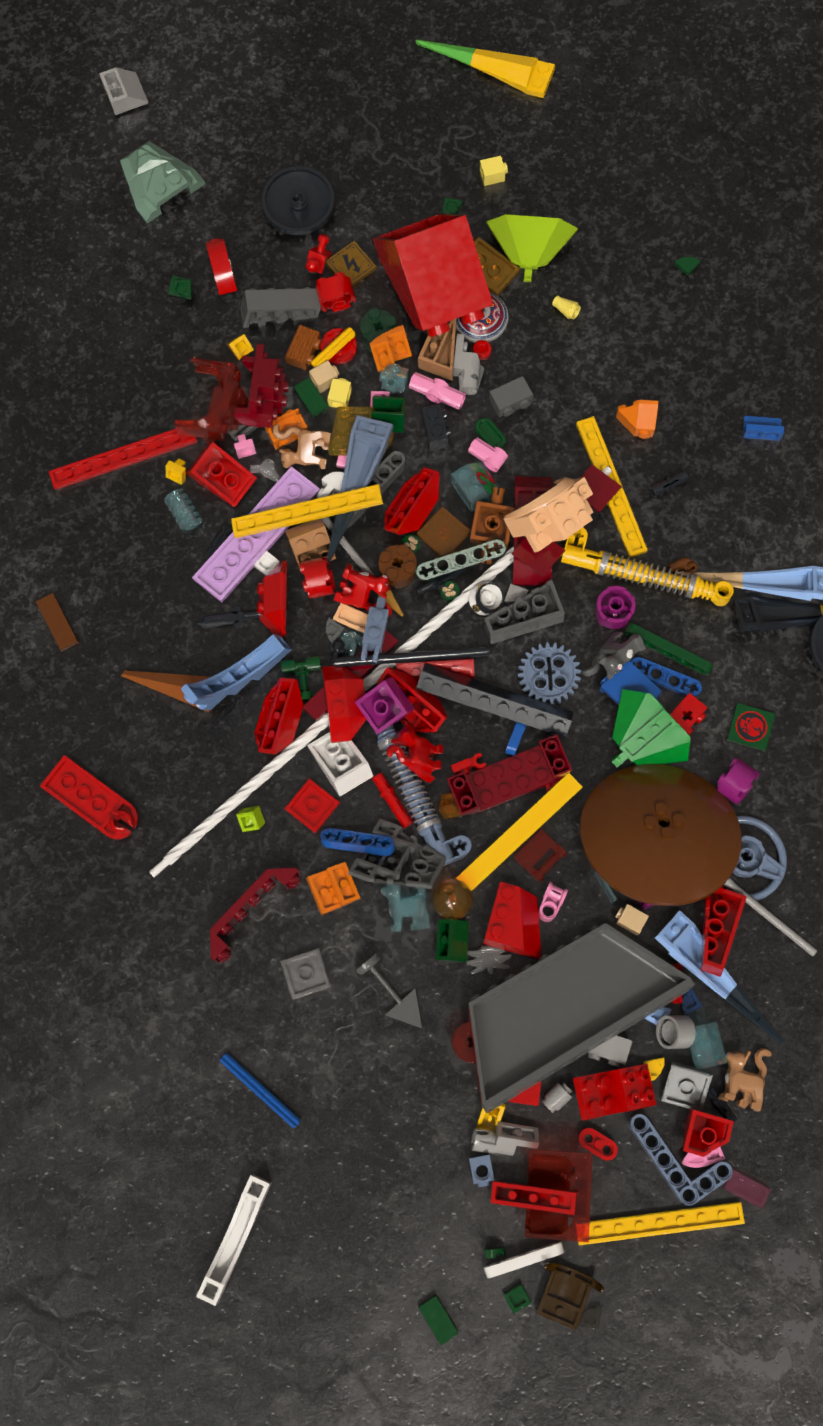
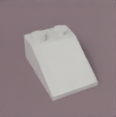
[307,732,373,796]

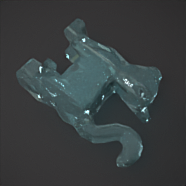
[381,884,430,932]

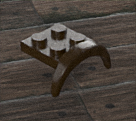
[536,1262,605,1330]

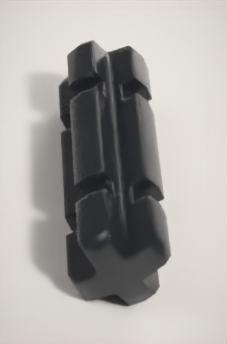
[205,524,233,557]
[707,1087,737,1122]

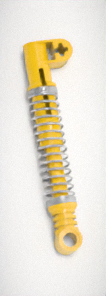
[561,527,734,606]

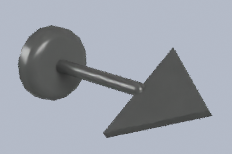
[356,952,422,1028]

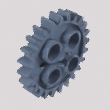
[518,642,581,705]

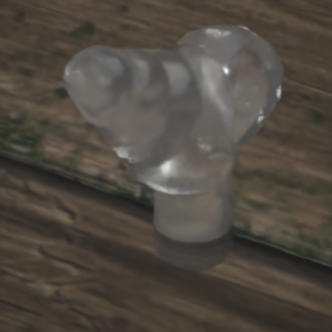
[250,459,281,483]

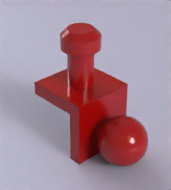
[305,234,332,274]

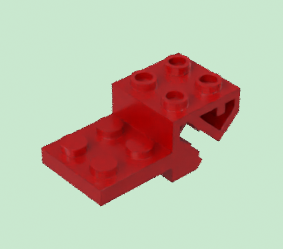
[573,1064,656,1121]

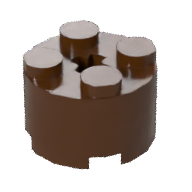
[378,544,417,588]

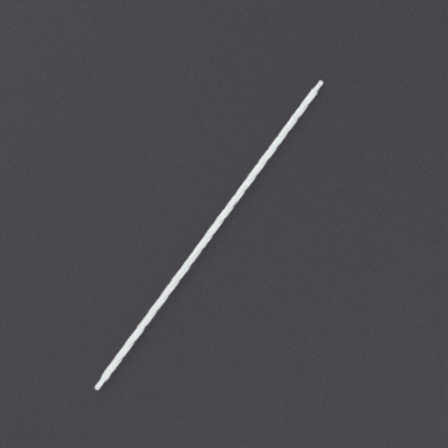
[149,466,612,877]

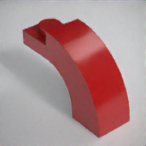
[206,238,237,295]

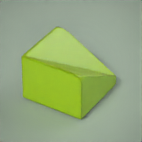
[236,806,265,832]

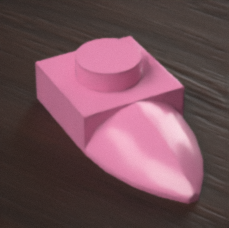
[682,1147,725,1168]

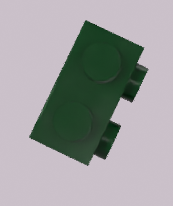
[436,919,469,963]

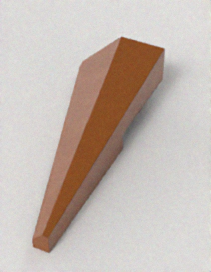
[121,670,211,713]

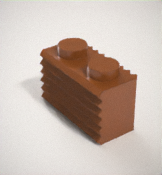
[285,325,322,371]

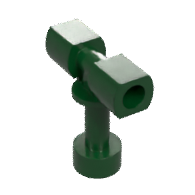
[281,656,322,703]

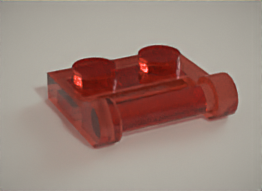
[514,829,567,882]

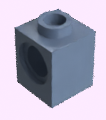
[469,1154,494,1187]

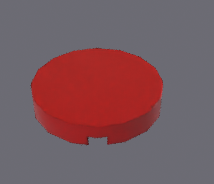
[320,328,357,365]

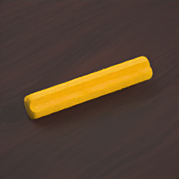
[311,327,355,368]

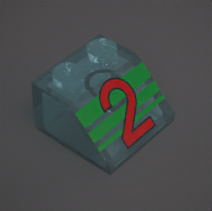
[451,462,500,512]

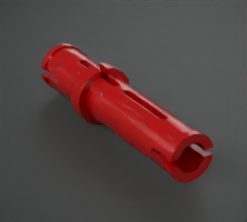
[372,772,414,829]

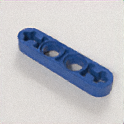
[631,657,702,697]
[320,828,395,856]

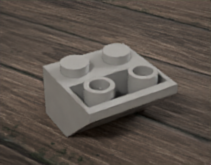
[99,68,148,115]

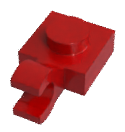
[451,753,486,776]

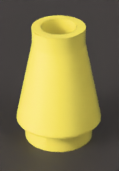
[552,296,581,319]

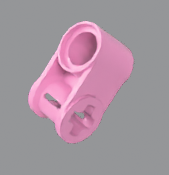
[538,881,568,922]

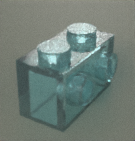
[690,1022,727,1069]

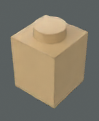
[309,361,339,393]
[615,904,649,935]

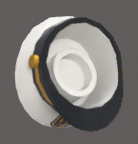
[469,581,504,616]

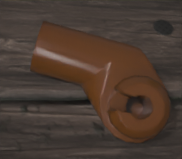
[668,557,698,573]

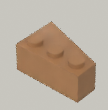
[418,319,457,381]

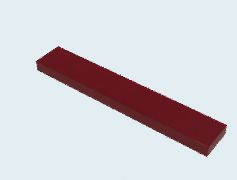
[303,630,398,722]

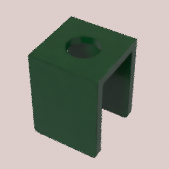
[371,396,405,433]

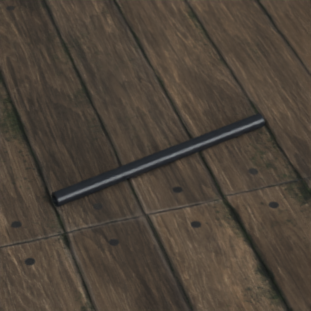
[334,646,489,667]

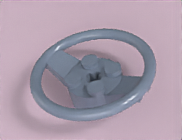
[721,816,787,903]

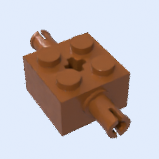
[470,487,515,564]

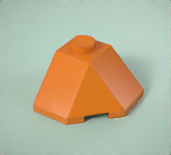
[616,400,658,439]

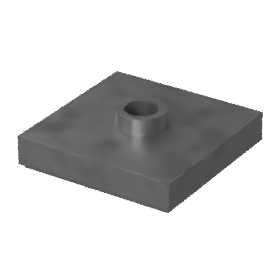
[280,948,331,1000]

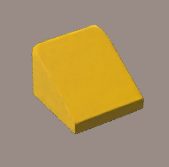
[227,334,254,360]

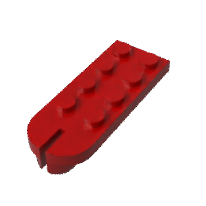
[40,755,139,840]

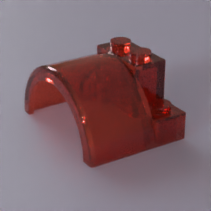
[524,1149,593,1243]

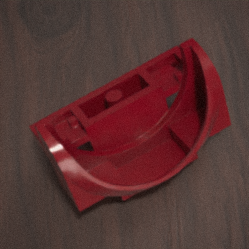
[234,344,289,428]

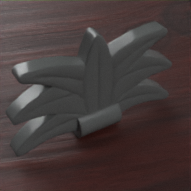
[466,945,512,975]

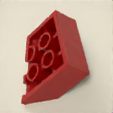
[483,882,542,960]

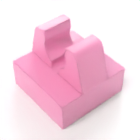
[234,434,256,459]

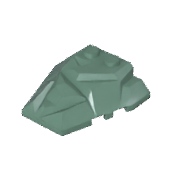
[120,141,205,223]

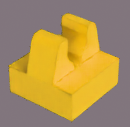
[166,459,186,485]

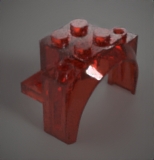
[175,357,248,445]

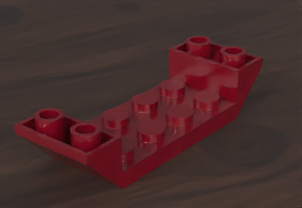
[513,476,553,586]
[447,734,572,816]
[210,868,302,964]

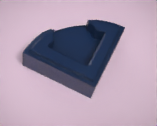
[681,988,702,1015]

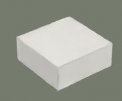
[254,551,280,576]

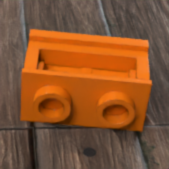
[265,408,308,450]

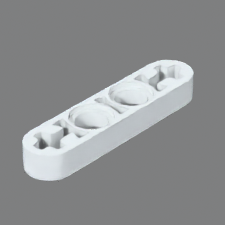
[484,1241,565,1278]

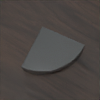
[326,617,345,644]

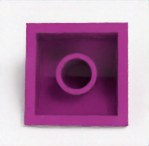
[355,677,415,735]

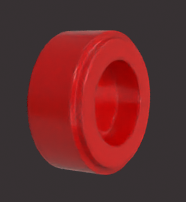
[473,340,491,360]

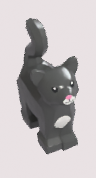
[582,631,646,680]

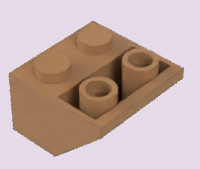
[285,519,336,571]

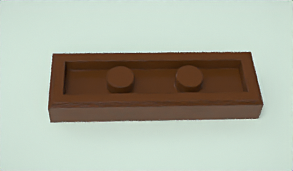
[36,593,79,652]

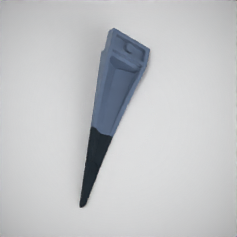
[327,415,394,563]

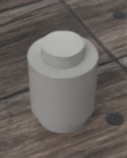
[542,1082,572,1113]

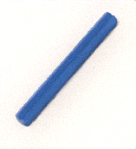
[220,1053,301,1128]

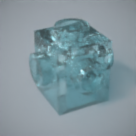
[379,364,409,393]

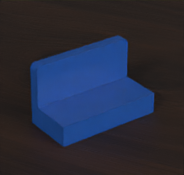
[743,416,784,441]

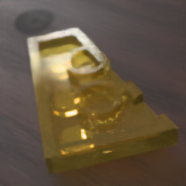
[328,407,375,456]

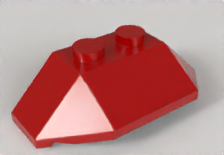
[384,467,439,535]
[257,560,287,638]
[322,666,367,743]
[377,667,447,732]
[254,678,304,755]

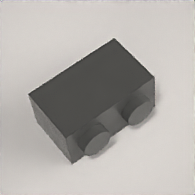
[489,376,533,417]

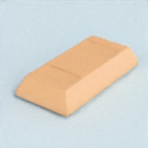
[333,603,368,633]

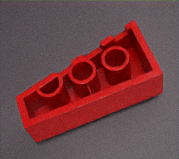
[701,888,747,977]

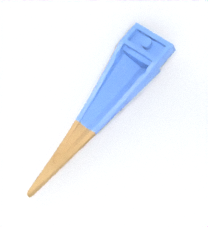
[677,566,823,601]

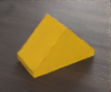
[476,1104,506,1130]

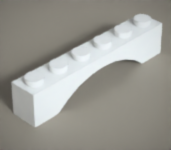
[196,1174,272,1306]

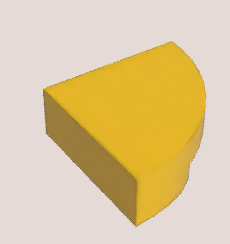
[643,1058,664,1081]

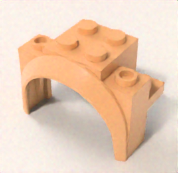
[503,477,593,552]

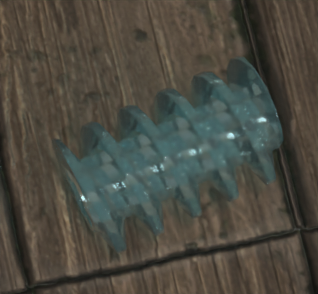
[164,488,203,531]

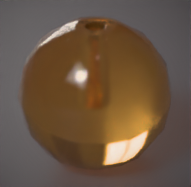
[432,879,473,920]

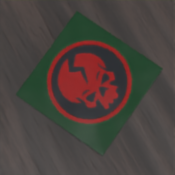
[726,703,775,752]

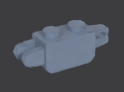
[361,597,389,663]

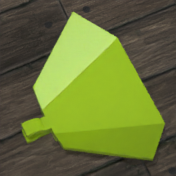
[486,214,578,282]

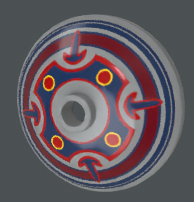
[456,293,508,343]

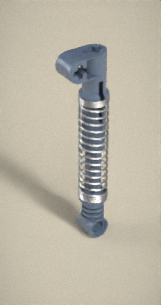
[375,725,471,867]

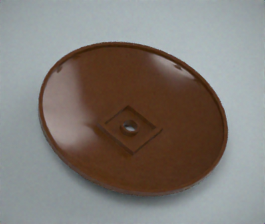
[580,764,742,906]

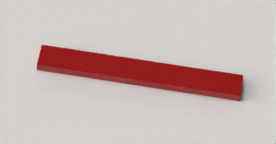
[49,424,197,490]

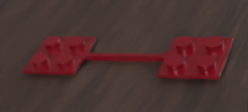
[512,464,622,577]

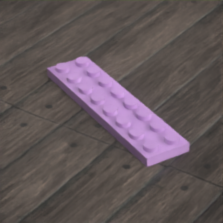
[192,466,320,603]

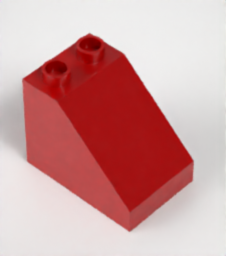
[372,214,493,337]

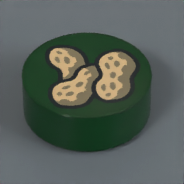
[402,535,421,554]
[440,581,459,601]

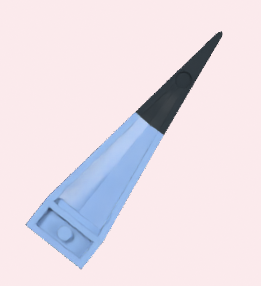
[655,910,784,1044]

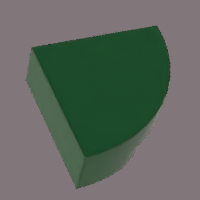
[441,197,463,214]
[674,257,701,276]
[173,280,192,299]
[484,1247,506,1259]

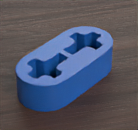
[505,722,526,756]

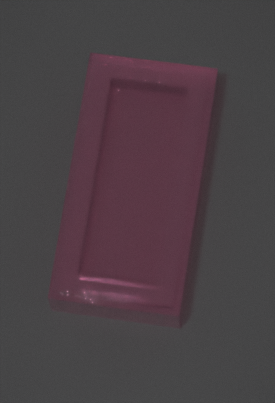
[723,1170,771,1209]

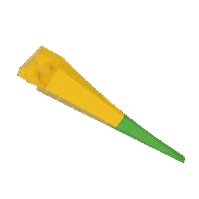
[415,40,555,98]

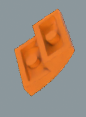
[370,325,412,372]
[306,862,360,915]

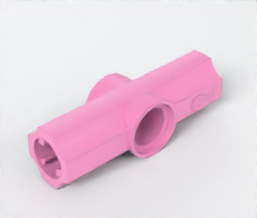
[409,372,466,409]

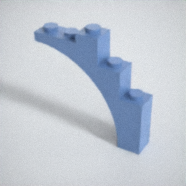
[181,634,292,710]

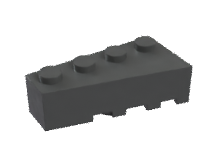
[240,287,321,328]
[484,579,565,644]

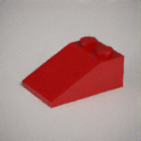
[186,442,257,507]

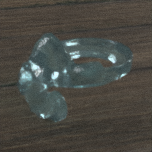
[341,631,363,657]

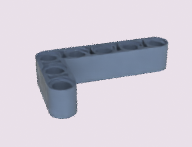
[628,1114,733,1205]

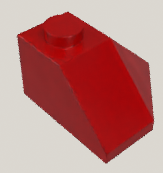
[683,1109,734,1157]

